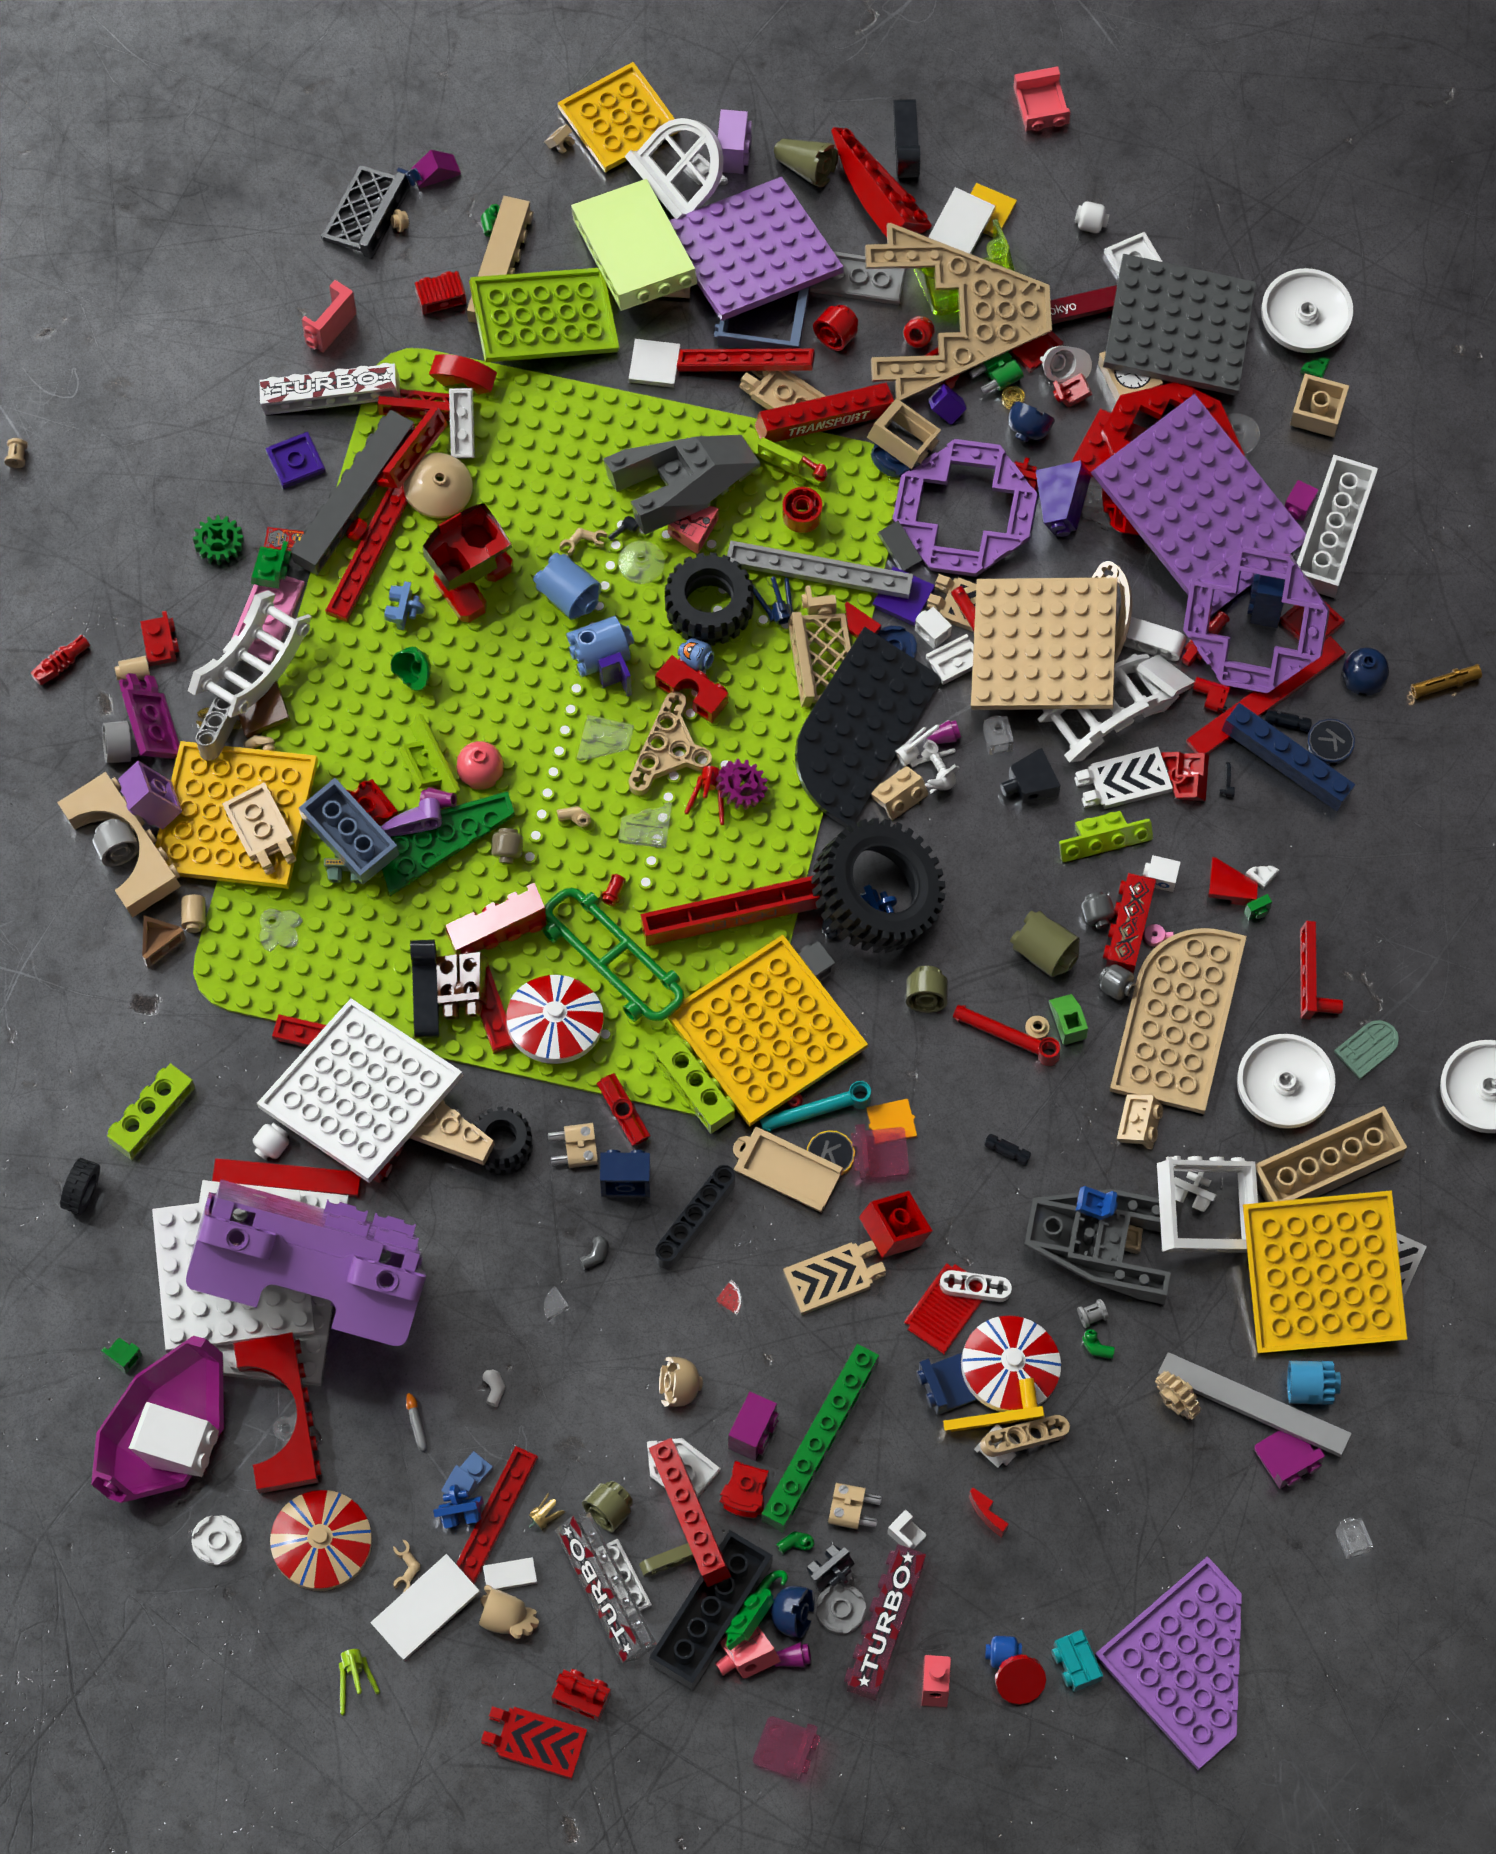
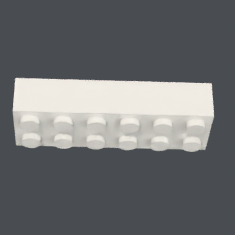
[1297,455,1378,598]

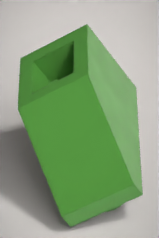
[1049,994,1088,1045]

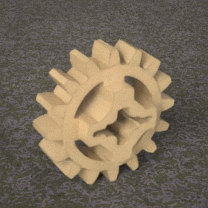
[1155,1371,1201,1420]

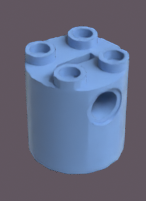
[533,552,602,619]
[566,616,634,677]

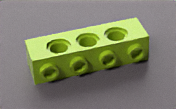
[654,1035,736,1134]
[107,1063,195,1160]

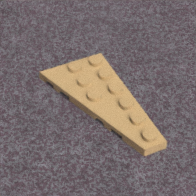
[410,1100,495,1165]

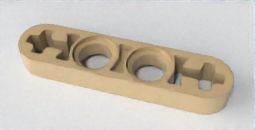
[980,1415,1070,1457]

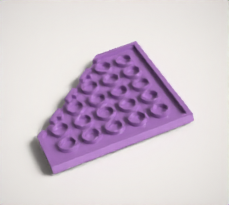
[1095,1556,1242,1771]

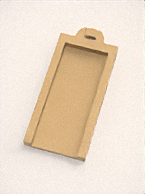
[733,1127,844,1213]

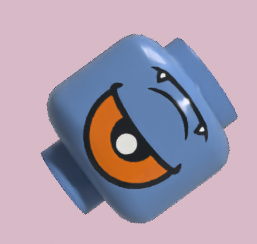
[678,638,714,672]

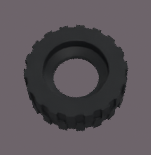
[60,1157,100,1215]

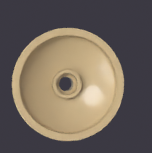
[403,453,473,518]

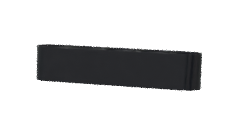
[655,1165,735,1269]

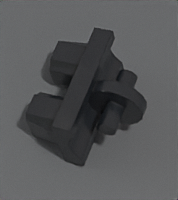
[807,1545,855,1593]

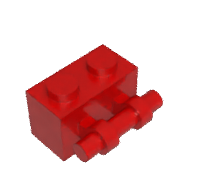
[551,1669,611,1722]

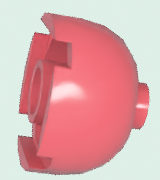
[456,741,504,790]

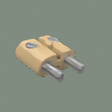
[548,1123,598,1168]
[828,1483,882,1529]

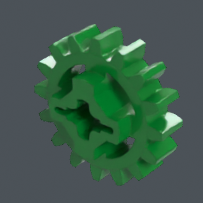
[193,515,244,565]

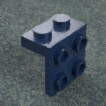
[916,1353,978,1415]

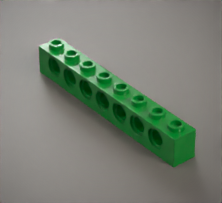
[761,1344,879,1533]

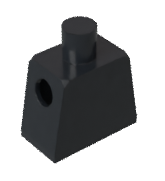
[1000,748,1061,803]

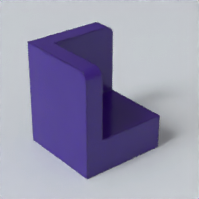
[928,383,967,424]

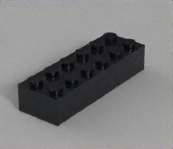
[649,1529,773,1690]

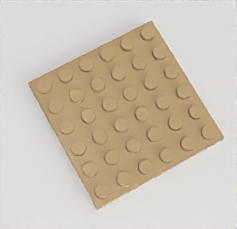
[971,577,1118,710]

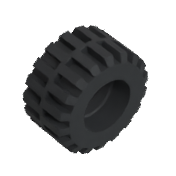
[473,1106,533,1174]

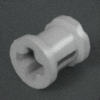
[1077,1299,1109,1328]

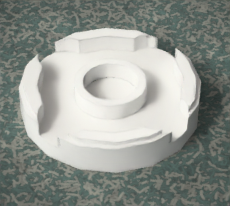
[192,1515,242,1566]

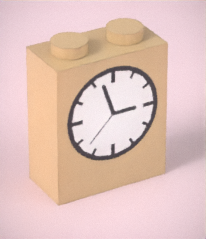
[1098,352,1163,402]

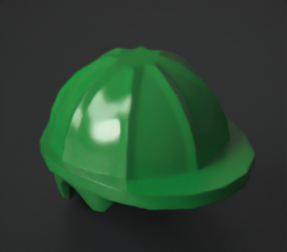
[390,647,432,691]

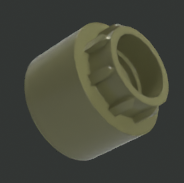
[906,966,948,1013]
[582,1481,633,1532]

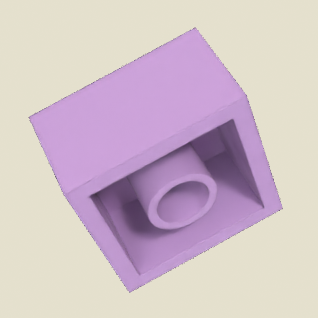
[718,109,752,174]

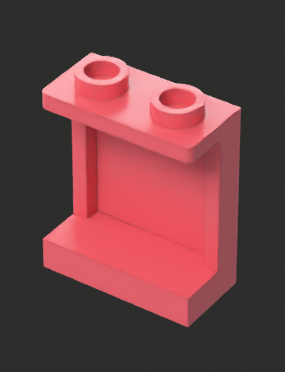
[1013,66,1071,131]
[302,280,356,353]

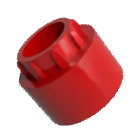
[813,305,858,351]
[782,487,822,533]

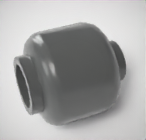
[1081,892,1116,929]
[1098,964,1136,1000]

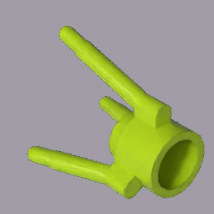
[339,1649,380,1715]

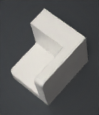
[888,1509,926,1553]

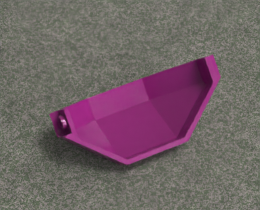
[91,1335,224,1503]

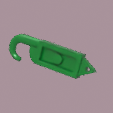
[725,1570,788,1651]

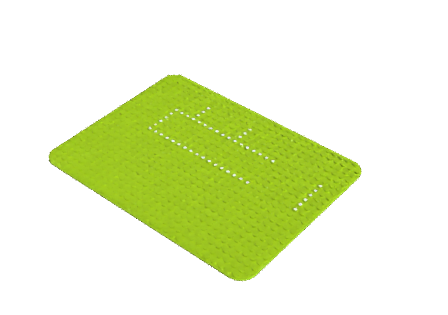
[193,348,901,1116]

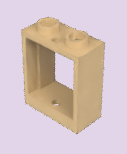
[867,398,941,469]

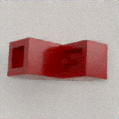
[429,354,497,395]

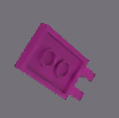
[119,673,180,759]

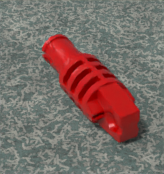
[1182,610,1230,667]
[31,635,90,685]

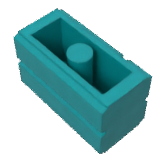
[1051,1630,1103,1692]

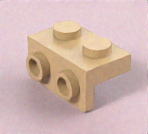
[871,766,929,820]

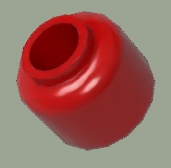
[903,316,935,348]

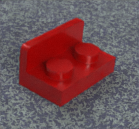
[140,611,179,667]

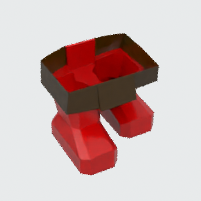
[423,503,513,623]

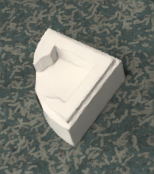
[1245,866,1279,890]

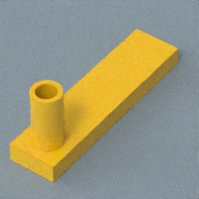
[943,1378,1045,1433]

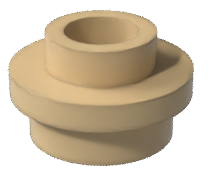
[391,209,409,232]
[1025,1016,1050,1039]

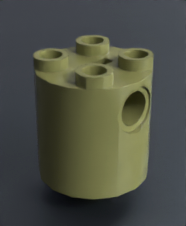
[1010,911,1080,977]

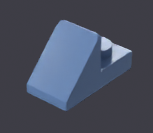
[441,1451,493,1500]

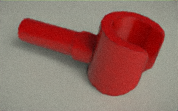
[803,456,828,482]

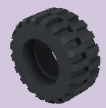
[665,552,754,646]

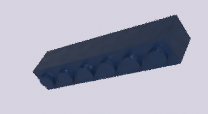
[1222,703,1355,812]

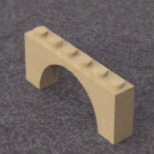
[57,772,181,918]

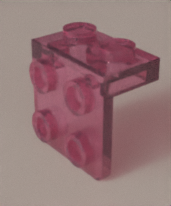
[851,1124,909,1180]
[753,1716,820,1781]

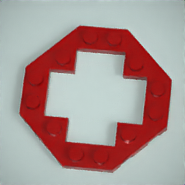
[1101,383,1245,456]

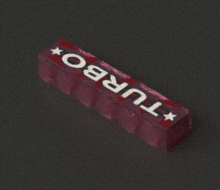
[844,1544,926,1701]

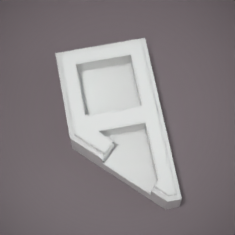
[683,154,728,185]

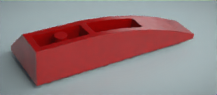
[831,127,932,238]

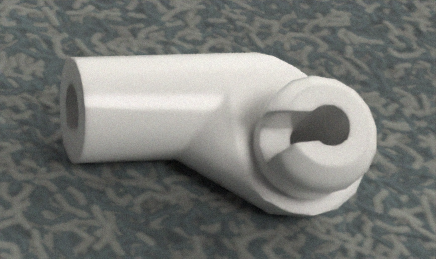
[483,1369,505,1407]

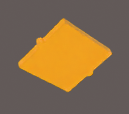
[866,1099,917,1146]

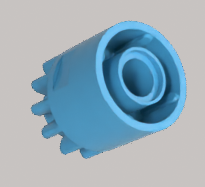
[1287,1361,1341,1404]

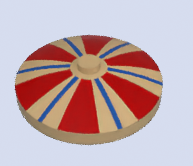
[270,1490,372,1591]

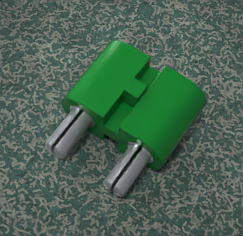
[969,352,1024,394]

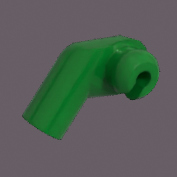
[481,204,500,237]
[1082,1329,1115,1359]
[776,1531,814,1554]

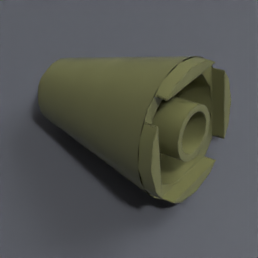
[774,138,838,187]

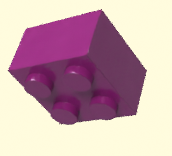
[728,1391,779,1461]

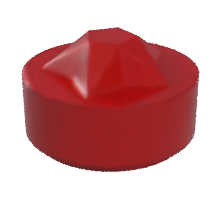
[346,518,367,542]

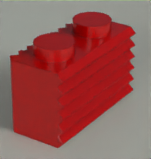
[415,271,467,315]

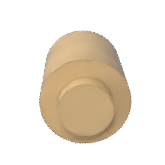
[115,656,150,681]
[181,894,206,933]

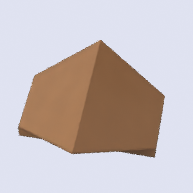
[142,916,186,968]

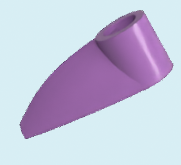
[381,798,442,837]

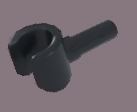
[607,516,639,541]

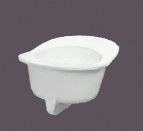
[1040,346,1092,383]

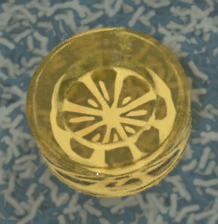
[1002,386,1025,410]

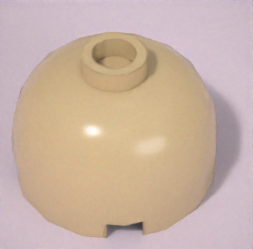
[659,1357,703,1407]

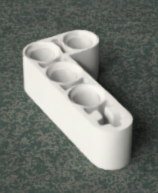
[1116,602,1186,661]

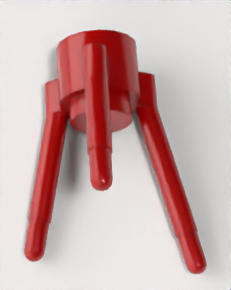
[684,766,724,825]

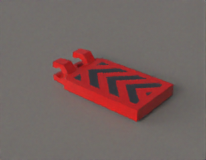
[481,1706,587,1780]

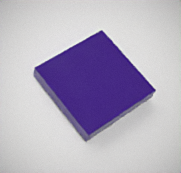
[265,432,326,489]
[872,566,935,626]

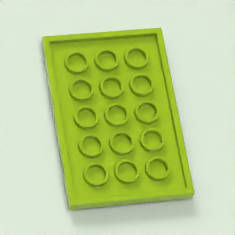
[469,268,620,362]

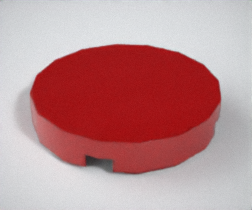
[995,1654,1046,1704]

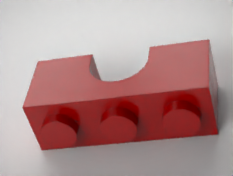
[655,655,729,723]

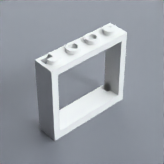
[1157,1156,1258,1253]

